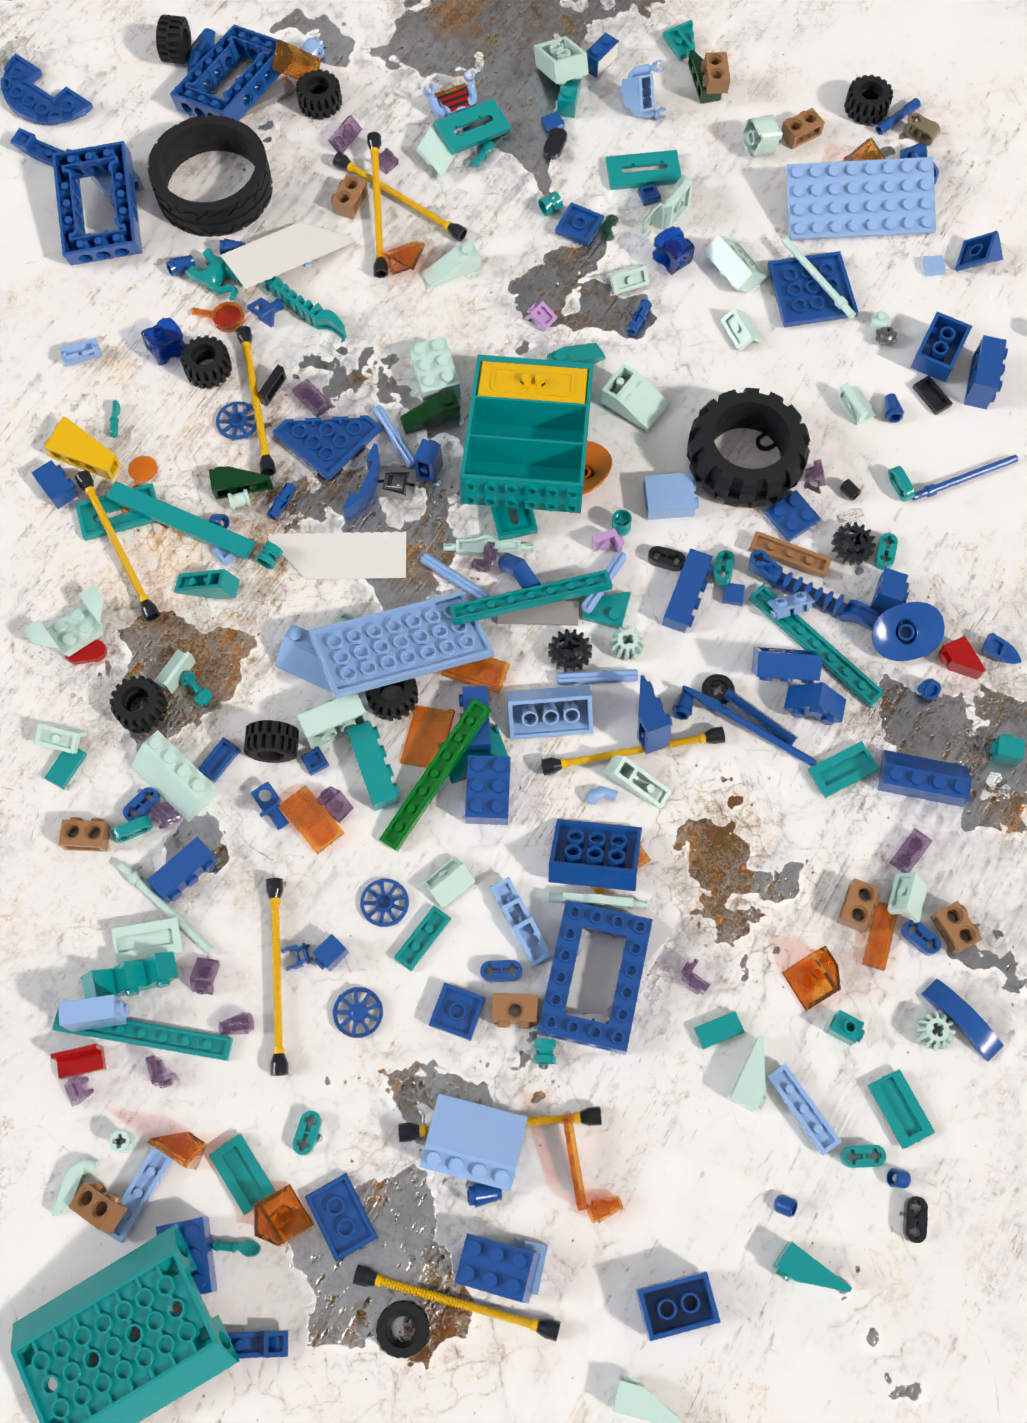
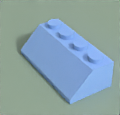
[275,624,332,692]
[507,685,593,740]

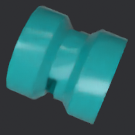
[538,191,563,216]
[611,509,632,536]
[256,542,283,570]
[533,1039,556,1064]

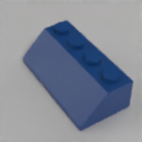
[878,750,972,807]

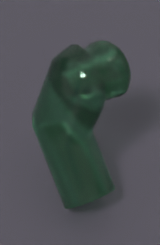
[601,214,619,241]

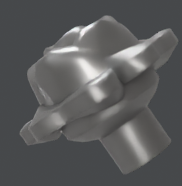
[875,327,897,346]

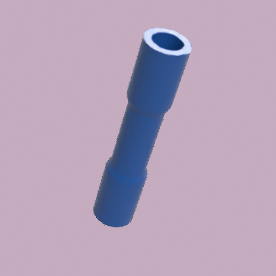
[875,98,921,135]

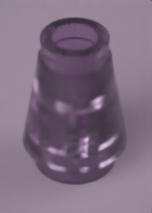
[219,1012,254,1035]

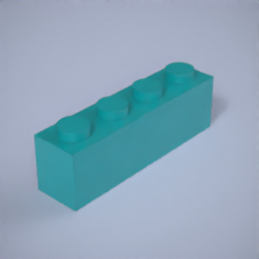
[346,721,401,811]

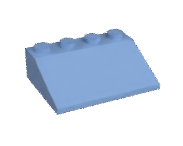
[419,1093,528,1191]

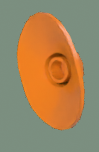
[583,441,612,494]

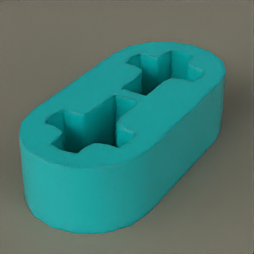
[888,466,915,502]
[875,533,898,570]
[713,550,735,586]
[111,816,153,843]
[293,1111,322,1156]
[840,1145,886,1168]

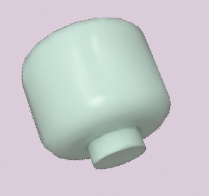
[869,311,890,332]

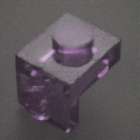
[470,541,498,572]
[681,959,711,995]

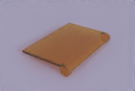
[400,705,455,768]

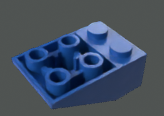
[637,675,673,755]

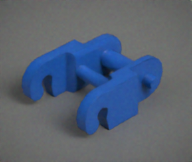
[281,943,313,971]

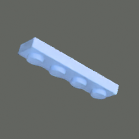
[766,1063,842,1156]
[102,1145,175,1243]

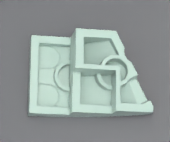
[416,117,461,179]

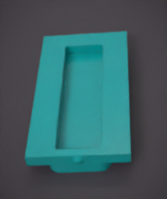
[807,741,880,798]
[867,1069,935,1150]
[209,1133,277,1215]

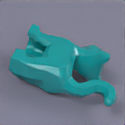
[186,248,243,301]

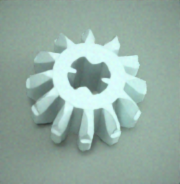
[610,625,645,661]
[915,1011,956,1051]

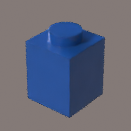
[312,934,349,971]

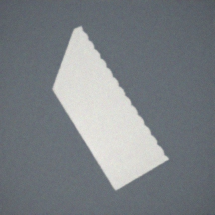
[220,222,356,289]
[268,531,406,580]
[538,893,674,1014]

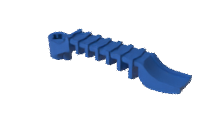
[748,549,881,631]

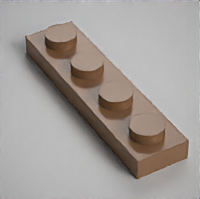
[748,531,832,579]

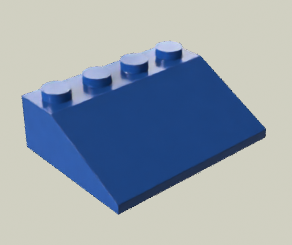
[548,819,642,891]

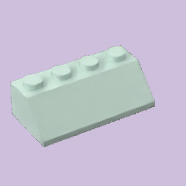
[131,730,219,822]

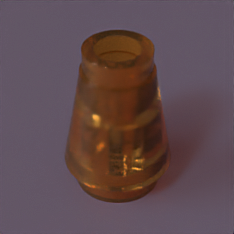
[586,1195,623,1224]

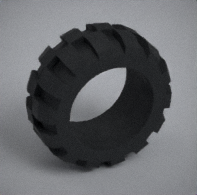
[687,388,810,508]

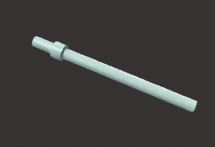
[781,236,856,319]
[117,861,214,954]

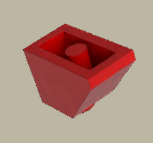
[938,636,986,679]

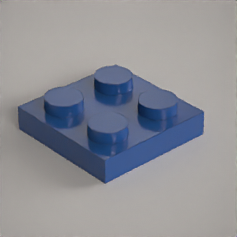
[555,202,604,247]
[764,490,821,542]
[428,982,486,1041]

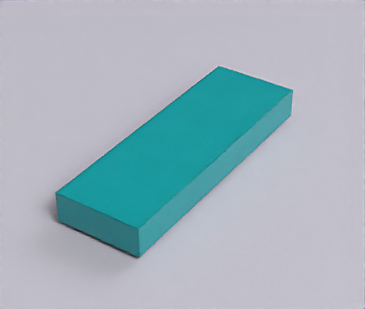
[394,905,452,972]

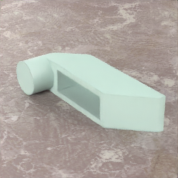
[51,1158,99,1216]

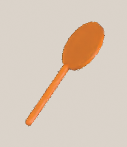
[122,456,158,513]

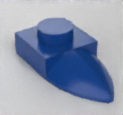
[980,633,1022,664]

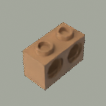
[701,52,730,94]
[781,107,825,149]
[331,174,368,220]
[58,817,111,852]
[837,878,880,932]
[930,901,982,955]
[68,1181,128,1234]

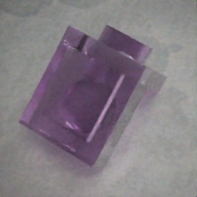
[316,786,354,823]
[189,957,220,995]
[145,1055,178,1088]

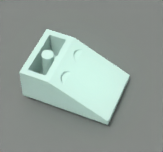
[600,363,670,432]

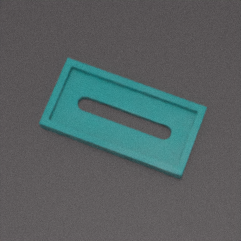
[434,99,512,155]
[606,150,682,190]
[75,483,157,541]
[490,506,538,541]

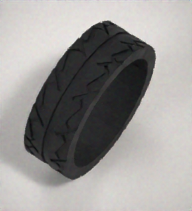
[148,115,273,237]

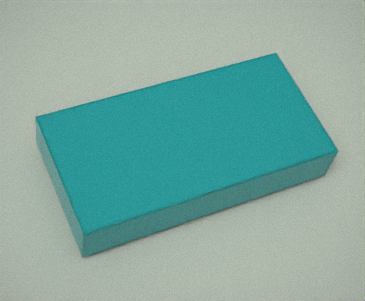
[44,749,87,790]
[694,1011,745,1049]

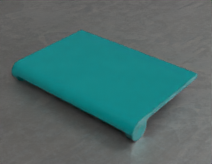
[438,724,511,784]

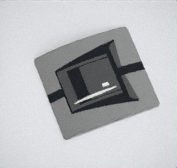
[376,466,416,501]

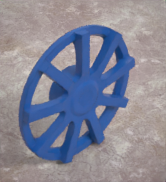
[216,401,257,441]
[360,879,409,927]
[333,987,383,1038]

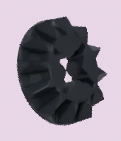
[701,674,735,705]

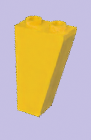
[44,416,121,480]

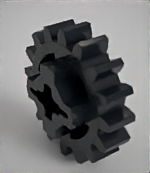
[831,522,876,566]
[548,629,592,672]

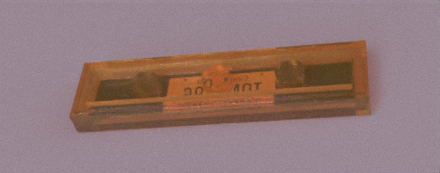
[561,1111,587,1211]

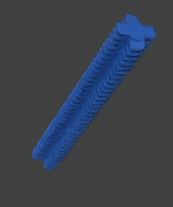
[723,689,798,745]

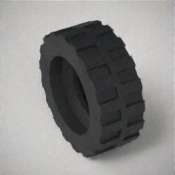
[376,1300,430,1359]

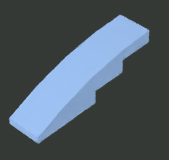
[489,877,552,966]

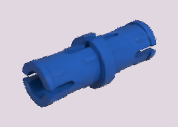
[626,299,652,336]
[266,482,297,521]

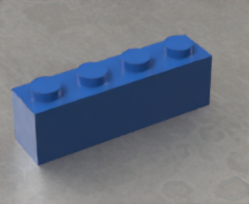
[662,548,715,633]

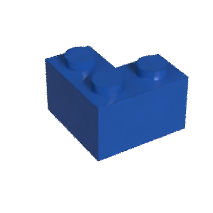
[870,567,909,614]
[784,682,846,725]

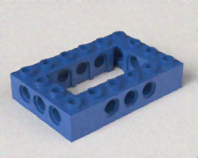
[170,24,293,121]
[52,141,142,266]
[537,900,653,1055]

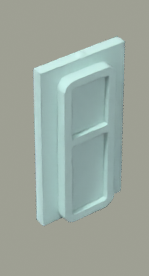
[111,917,183,963]

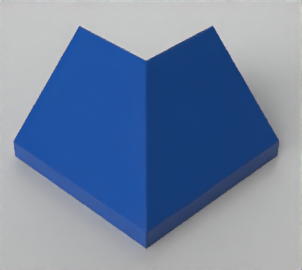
[955,231,1003,271]

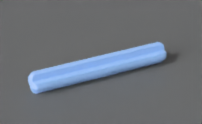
[373,405,415,468]
[582,551,626,613]
[421,553,489,599]
[557,669,638,685]

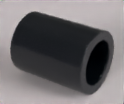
[839,479,862,501]

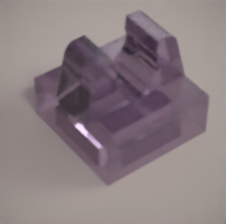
[378,148,399,174]
[805,459,826,487]
[150,801,181,829]
[64,1075,94,1107]

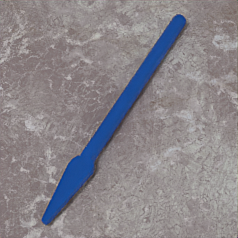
[682,685,816,766]

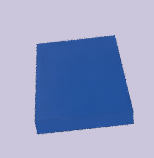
[305,1173,379,1262]

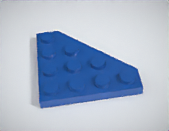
[272,415,382,481]

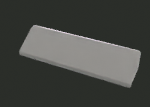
[241,76,296,119]
[497,601,579,626]

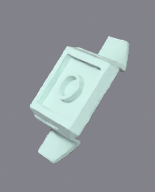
[641,173,693,233]
[23,584,104,657]

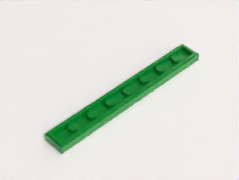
[379,699,492,852]

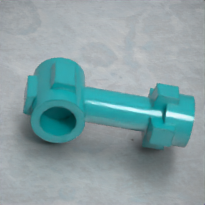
[180,671,214,707]

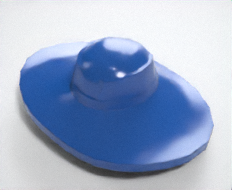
[871,602,945,661]

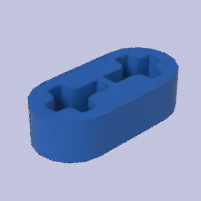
[123,787,160,821]
[901,919,941,956]
[480,960,522,983]

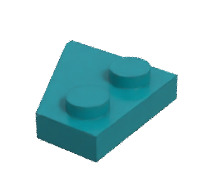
[662,20,695,61]
[582,592,631,629]

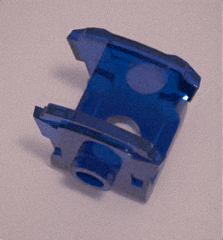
[652,226,695,275]
[141,317,185,366]

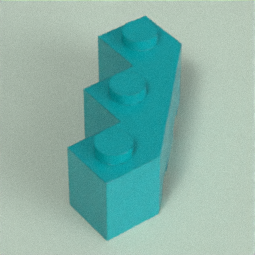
[81,952,178,999]

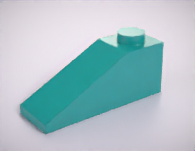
[557,77,583,118]
[547,343,606,364]
[174,569,240,599]
[772,1241,852,1292]

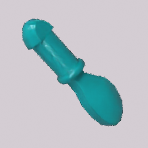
[472,141,495,167]
[109,400,121,438]
[211,1239,261,1257]

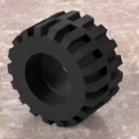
[156,14,191,64]
[296,69,342,120]
[844,74,893,125]
[180,335,232,389]
[109,675,168,733]
[365,678,419,721]
[244,720,299,763]

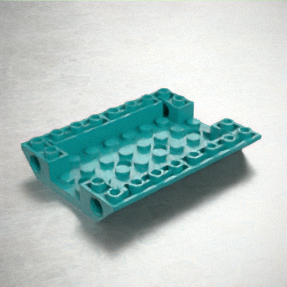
[10,1224,240,1423]

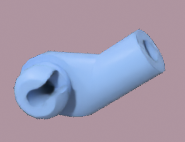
[586,786,618,805]

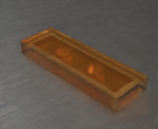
[862,901,898,971]

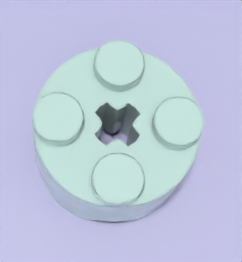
[743,114,782,156]

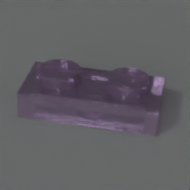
[328,115,362,153]
[292,379,332,418]
[889,828,933,873]

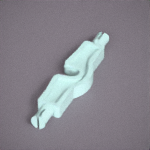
[444,535,533,557]
[549,892,647,910]

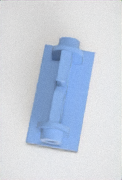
[59,337,103,366]
[768,591,814,620]

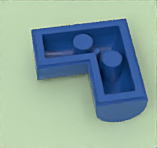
[187,28,216,73]
[498,552,541,589]

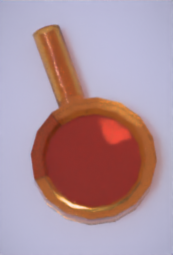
[192,302,245,333]

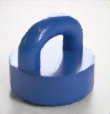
[917,678,941,700]

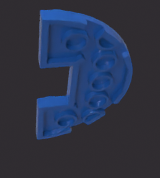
[1,53,93,125]

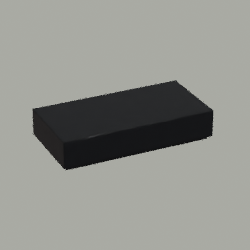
[258,364,286,406]
[912,376,953,415]

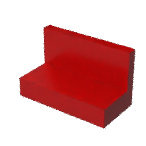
[50,1044,106,1080]

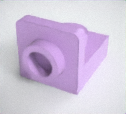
[525,301,558,332]
[592,528,624,552]

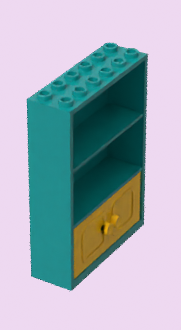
[460,354,594,513]

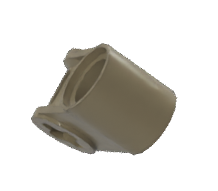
[903,113,940,146]

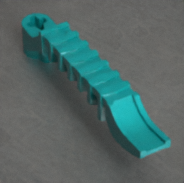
[263,276,347,340]

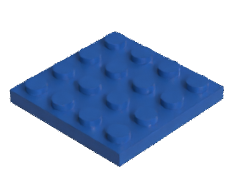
[767,251,859,328]

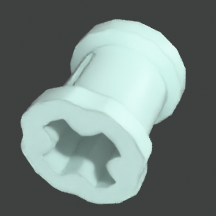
[227,489,251,511]
[109,1130,135,1153]

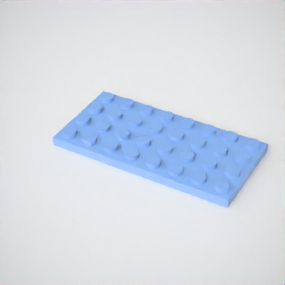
[786,157,936,241]
[308,591,494,699]

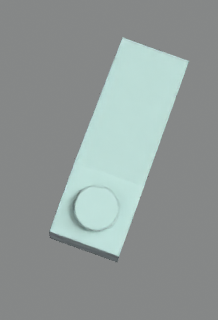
[422,241,480,288]
[603,755,672,809]
[728,1035,767,1112]
[612,1375,684,1423]

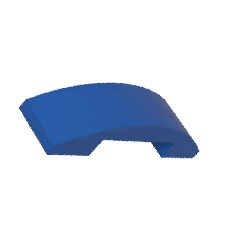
[10,128,70,167]
[342,444,380,519]
[921,979,1004,1062]
[227,1330,288,1359]

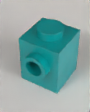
[989,734,1025,766]
[826,1010,865,1046]

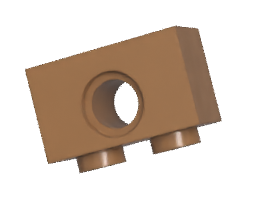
[492,993,539,1029]

